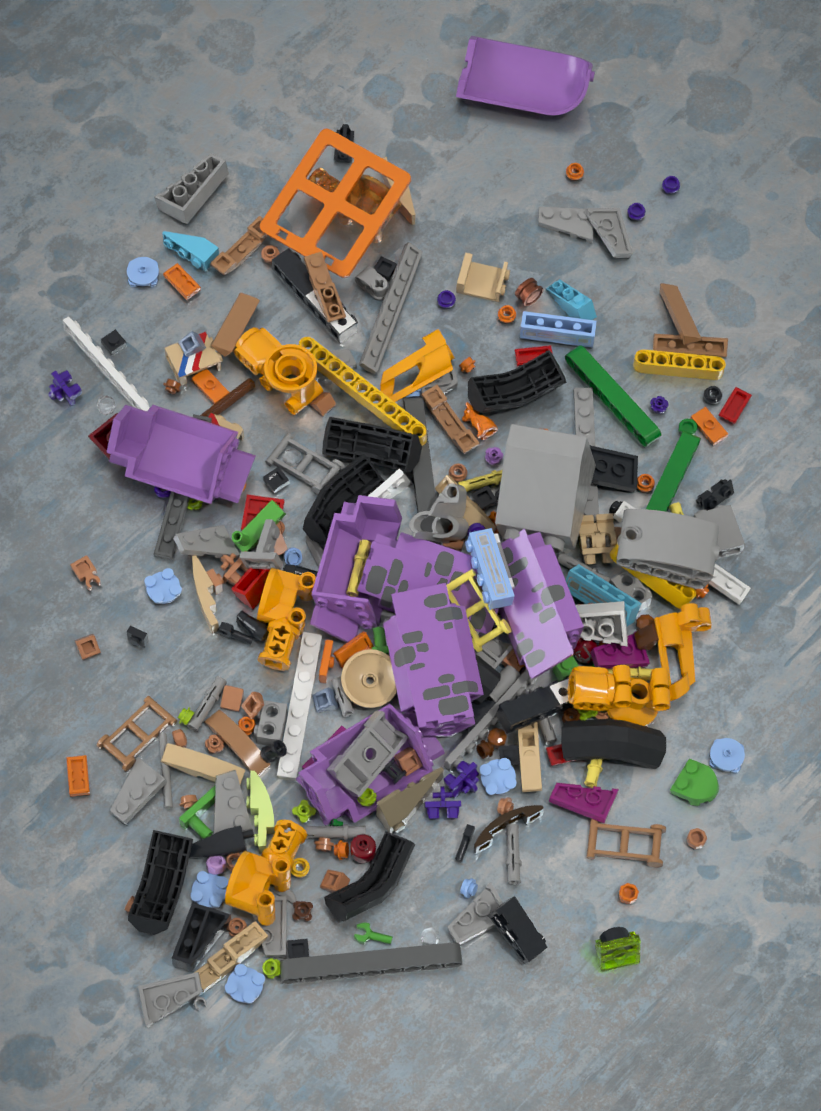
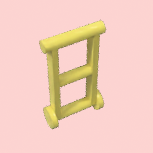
[446,569,512,652]

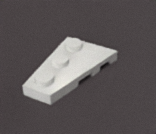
[368,469,413,499]

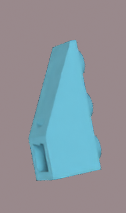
[162,231,219,272]
[546,279,597,320]

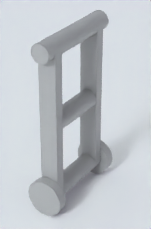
[265,433,345,495]

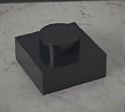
[374,256,397,281]
[101,329,127,355]
[263,467,289,493]
[471,486,497,511]
[127,626,149,647]
[499,744,520,765]
[287,939,309,959]

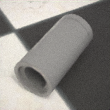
[485,665,521,703]

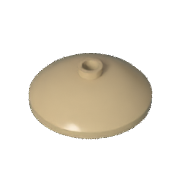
[341,649,397,708]

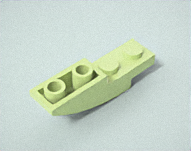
[247,771,275,853]

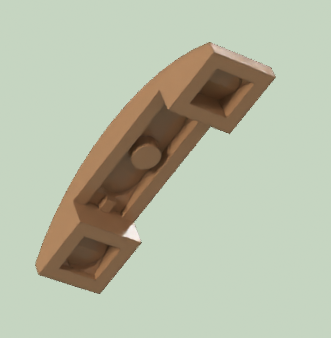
[210,216,268,275]
[421,385,480,454]
[204,710,271,776]

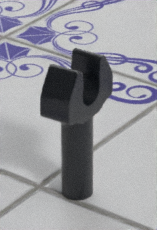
[217,622,254,645]
[455,824,475,862]

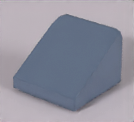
[178,331,206,357]
[312,687,340,713]

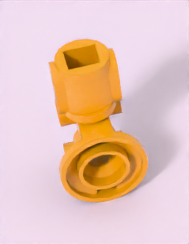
[234,327,323,415]
[257,568,316,671]
[568,665,671,727]
[225,820,308,926]

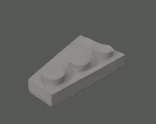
[110,757,167,825]

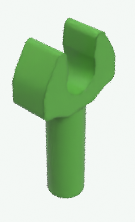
[354,922,393,945]

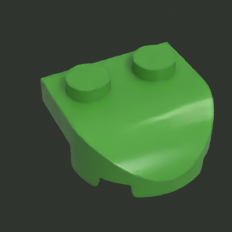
[670,759,719,806]

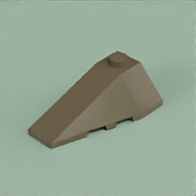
[376,767,444,833]

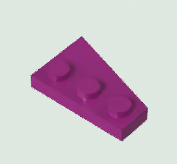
[590,631,650,669]
[549,783,619,823]

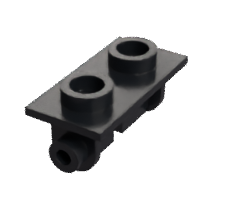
[334,124,355,162]
[696,479,734,510]

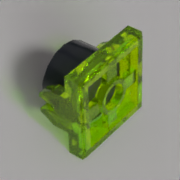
[595,927,641,972]

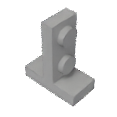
[240,519,283,570]

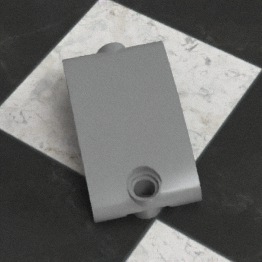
[616,509,720,589]

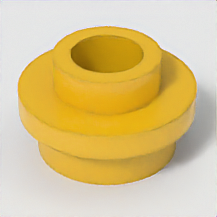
[291,858,310,878]

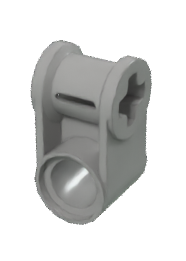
[355,266,388,301]

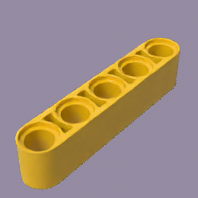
[633,350,726,380]
[610,543,696,609]

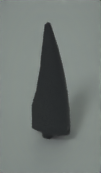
[189,825,254,858]

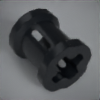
[261,740,287,763]
[381,758,407,785]

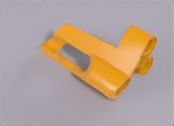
[378,329,455,403]
[654,603,712,702]

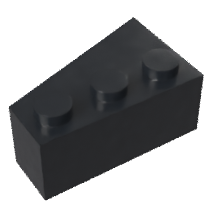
[487,896,548,964]
[172,902,231,972]

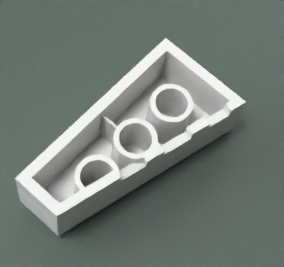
[575,601,628,646]

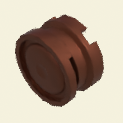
[515,278,544,306]

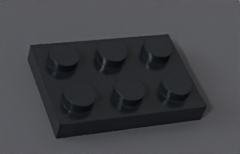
[590,445,638,492]

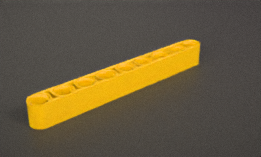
[299,337,427,446]

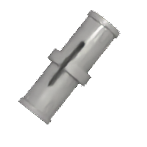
[331,677,354,717]

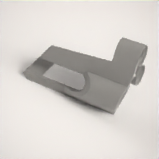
[409,483,469,543]

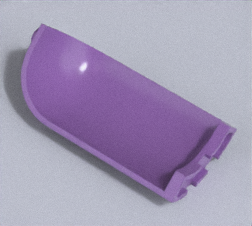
[456,36,595,115]

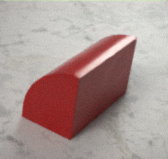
[231,568,270,609]

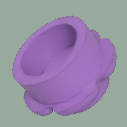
[485,447,503,465]

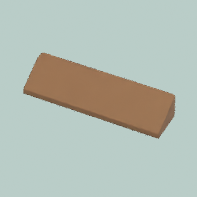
[660,283,702,344]
[211,293,260,357]
[653,333,728,357]

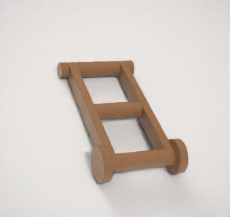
[96,696,177,771]
[587,819,666,868]

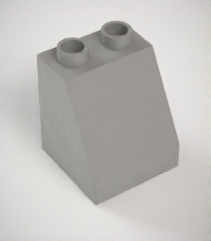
[495,424,596,554]

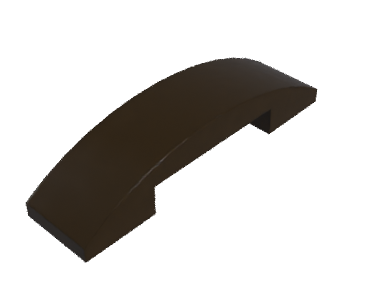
[473,805,544,855]

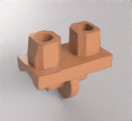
[220,551,249,586]

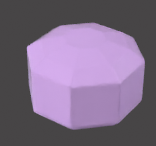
[206,856,226,875]

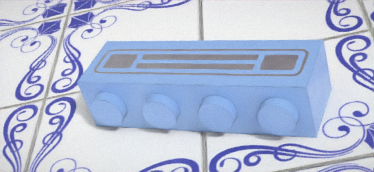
[520,311,597,348]
[465,528,514,610]

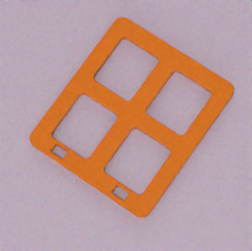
[260,128,411,278]

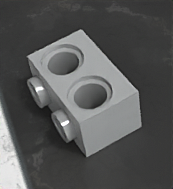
[610,570,652,612]
[254,700,288,746]

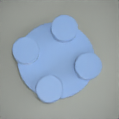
[127,257,159,287]
[144,568,182,604]
[709,738,745,774]
[480,758,517,795]
[190,871,228,908]
[225,964,265,1004]

